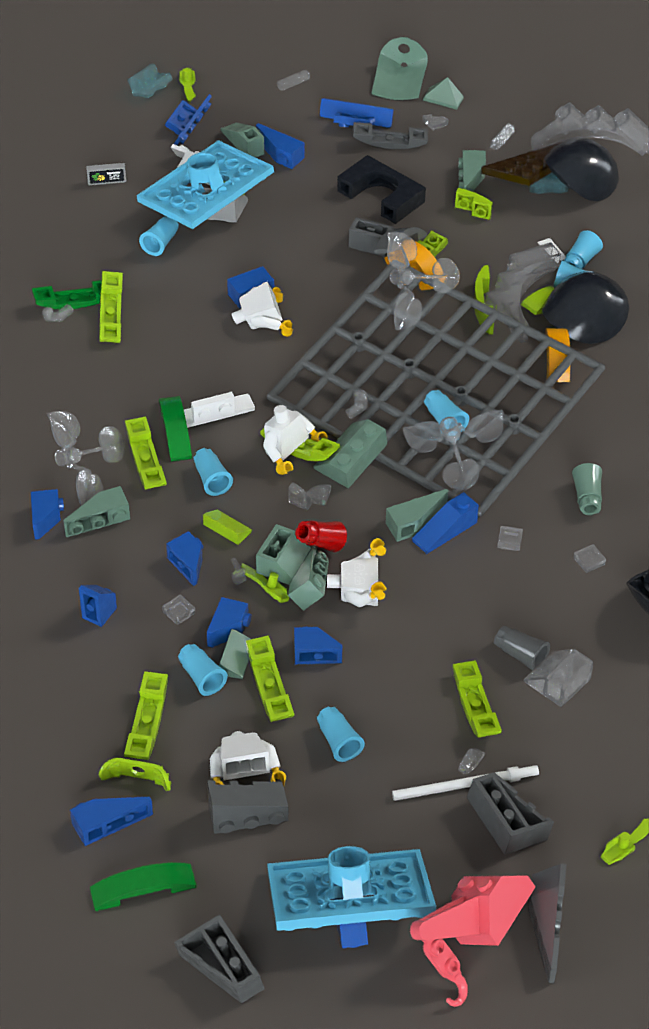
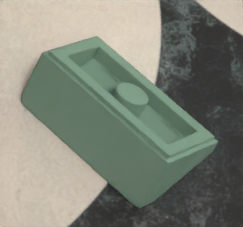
[219,629,251,680]

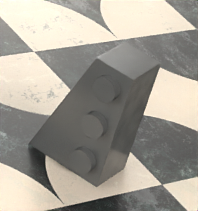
[467,772,554,855]
[207,780,289,834]
[174,914,264,1003]

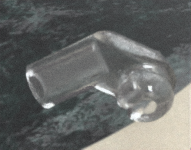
[42,304,74,322]
[346,390,368,419]

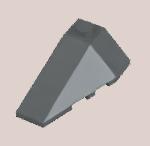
[528,864,566,984]

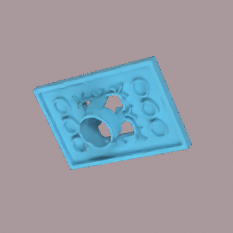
[137,140,274,229]
[267,846,436,931]

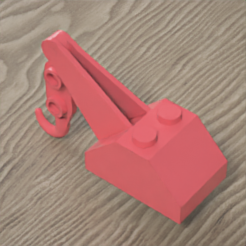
[410,876,536,1007]

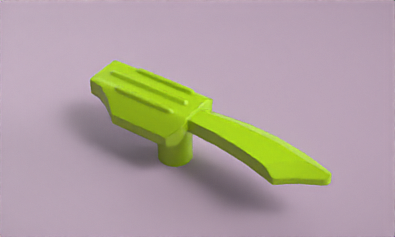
[179,68,196,102]
[241,563,289,603]
[601,819,649,865]

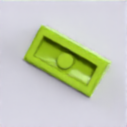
[203,510,252,545]

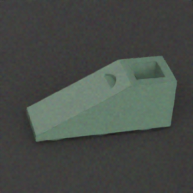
[220,122,264,158]
[458,150,486,192]
[63,486,130,537]
[386,489,448,542]
[288,546,329,611]

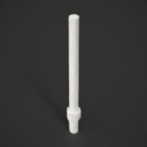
[392,765,539,801]

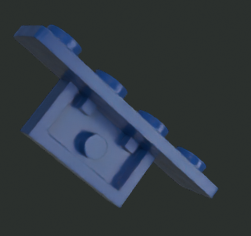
[165,94,212,146]
[320,98,394,128]

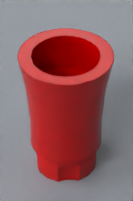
[296,520,347,552]

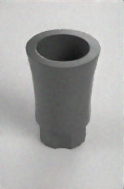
[494,626,550,672]

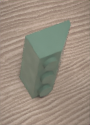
[313,419,387,489]

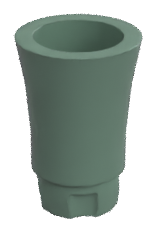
[572,463,603,515]

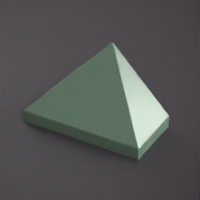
[423,77,464,109]

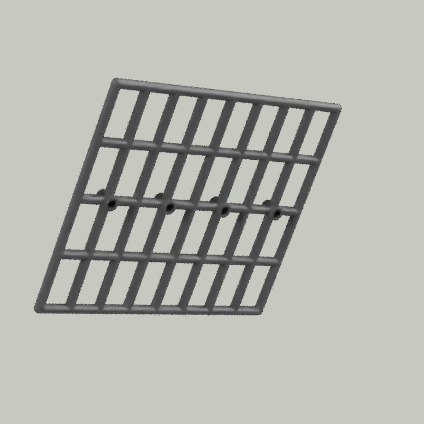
[267,259,605,517]

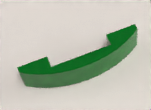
[32,280,102,310]
[159,396,192,462]
[90,863,197,911]

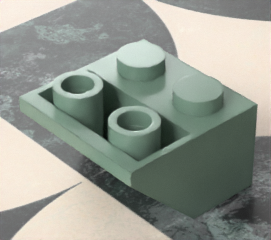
[256,524,311,585]

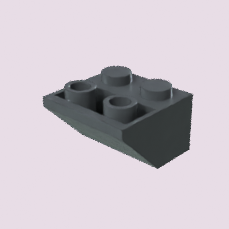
[349,217,396,257]

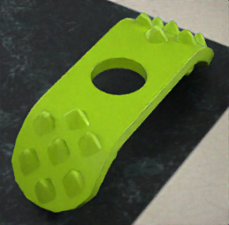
[99,758,171,791]

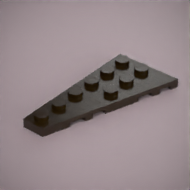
[481,137,582,186]

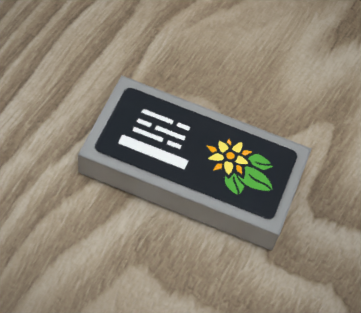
[86,163,126,185]

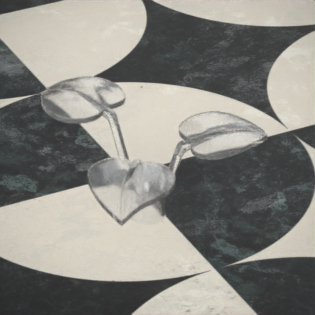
[387,232,460,330]
[403,410,504,491]
[47,411,125,507]

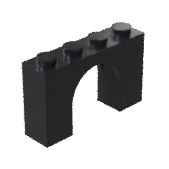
[337,155,426,224]

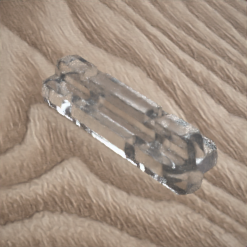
[277,70,310,91]
[490,123,515,150]

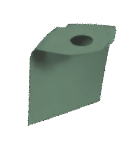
[371,37,428,100]

